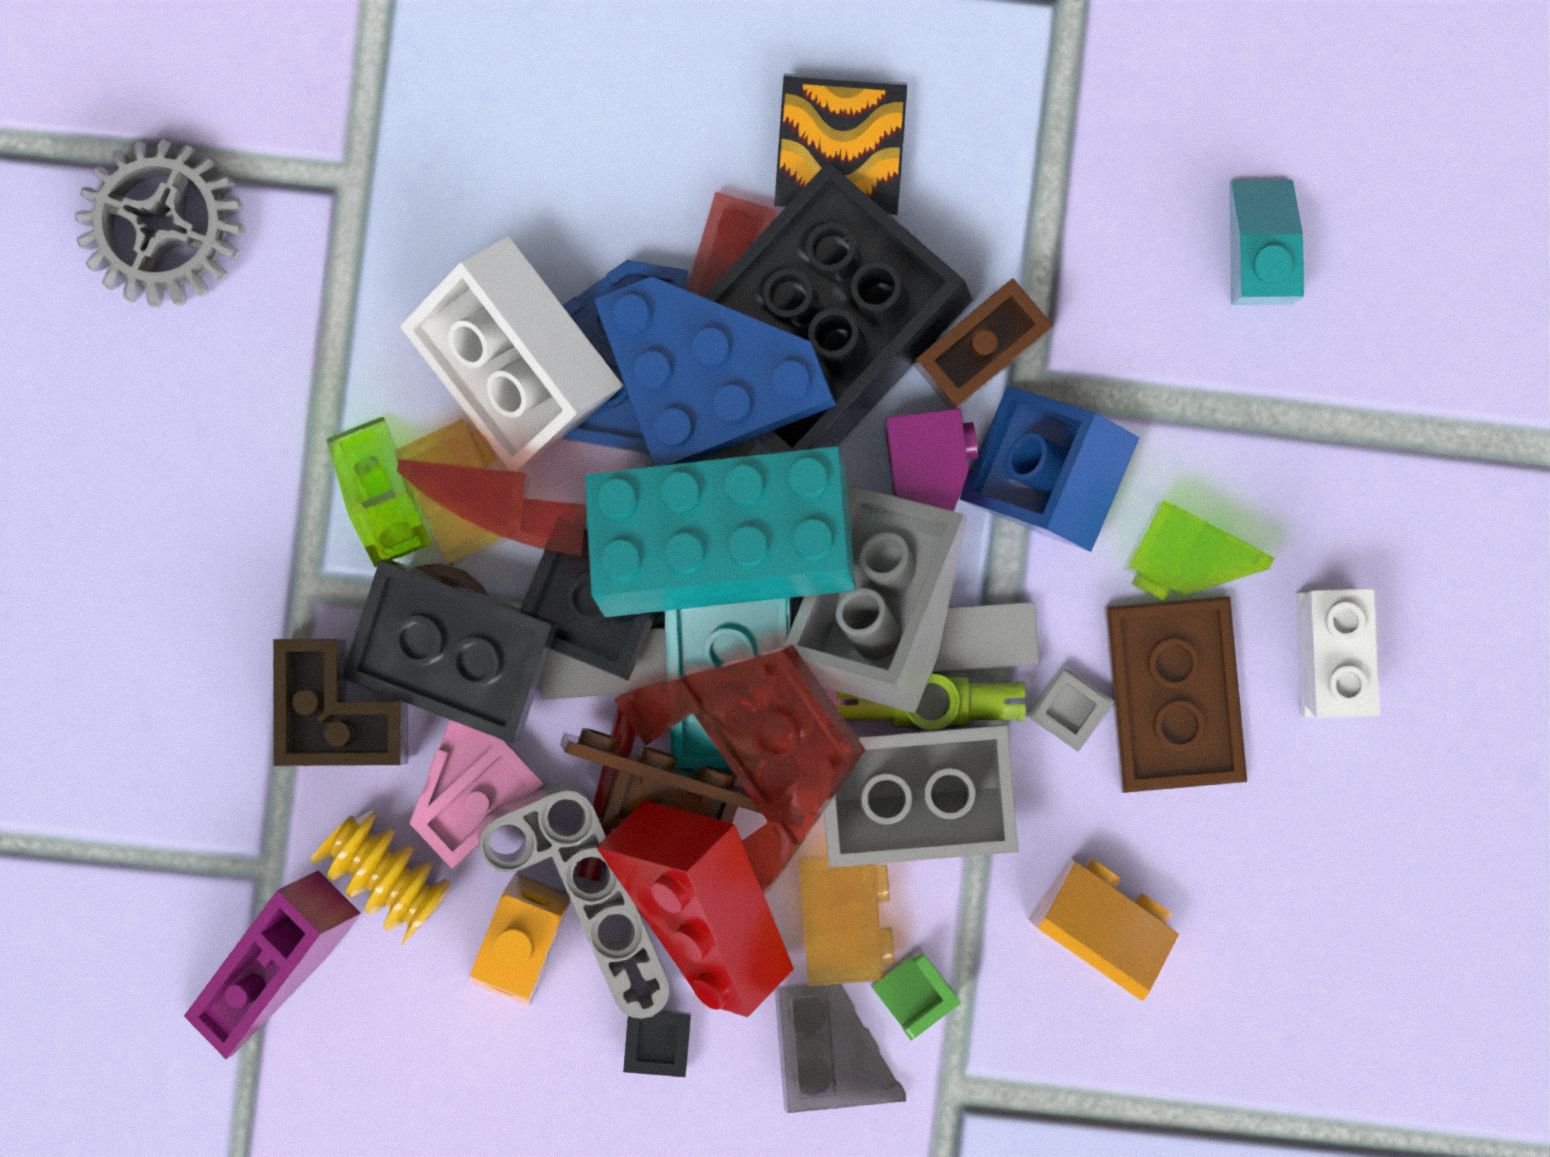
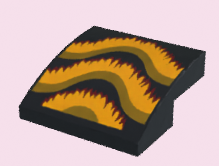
[774,73,907,215]

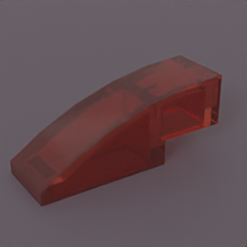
[397,459,588,558]

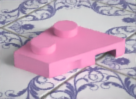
[409,720,545,869]

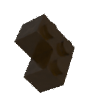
[273,639,408,766]

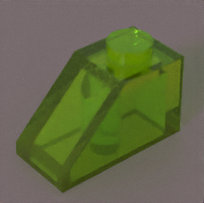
[326,416,432,567]
[1123,499,1275,601]

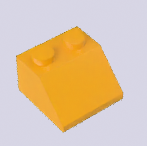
[1028,857,1179,1002]

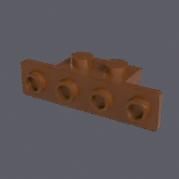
[560,727,807,829]

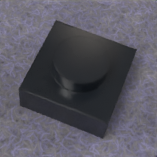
[623,1010,691,1078]

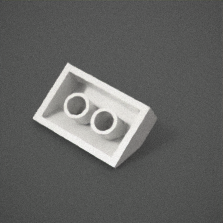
[399,236,623,475]

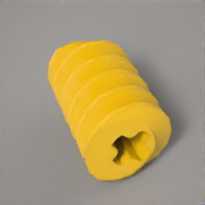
[310,810,451,946]

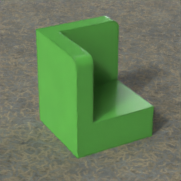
[871,947,961,1041]

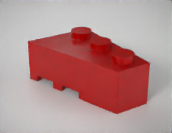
[596,801,794,1018]

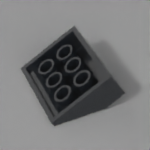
[703,162,973,453]

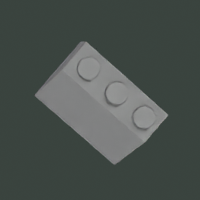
[817,725,1019,868]

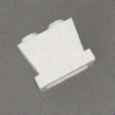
[1296,588,1380,718]

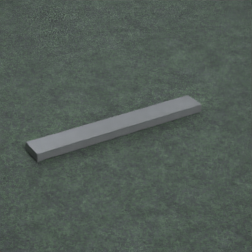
[541,602,1040,700]

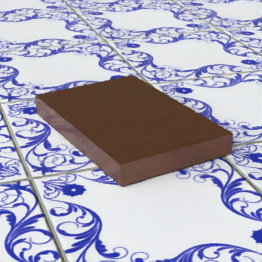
[1104,596,1247,793]

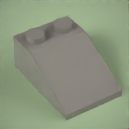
[781,485,967,713]

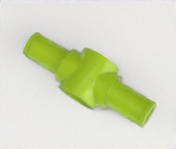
[837,674,1026,730]

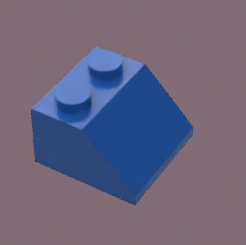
[959,386,1140,552]

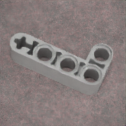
[477,782,670,1019]

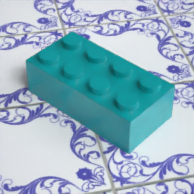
[585,446,856,617]

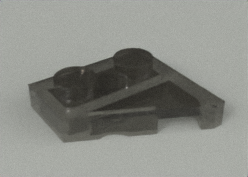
[775,980,906,1113]

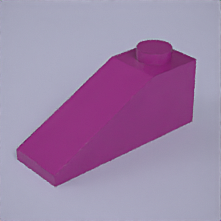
[884,408,978,511]
[184,870,361,1060]

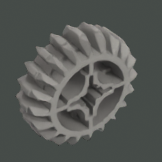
[75,138,246,308]

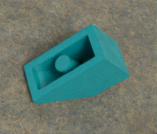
[1229,180,1304,305]

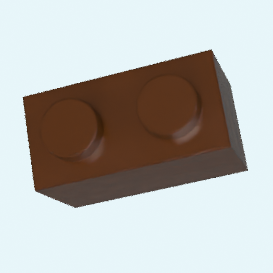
[913,278,1053,410]

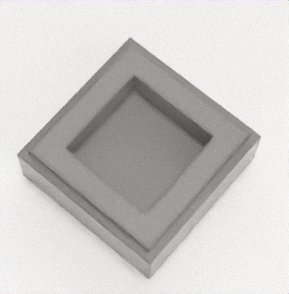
[1027,665,1114,752]

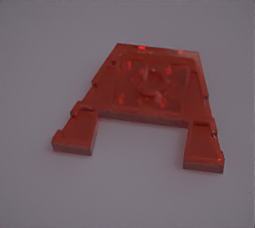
[614,644,866,894]

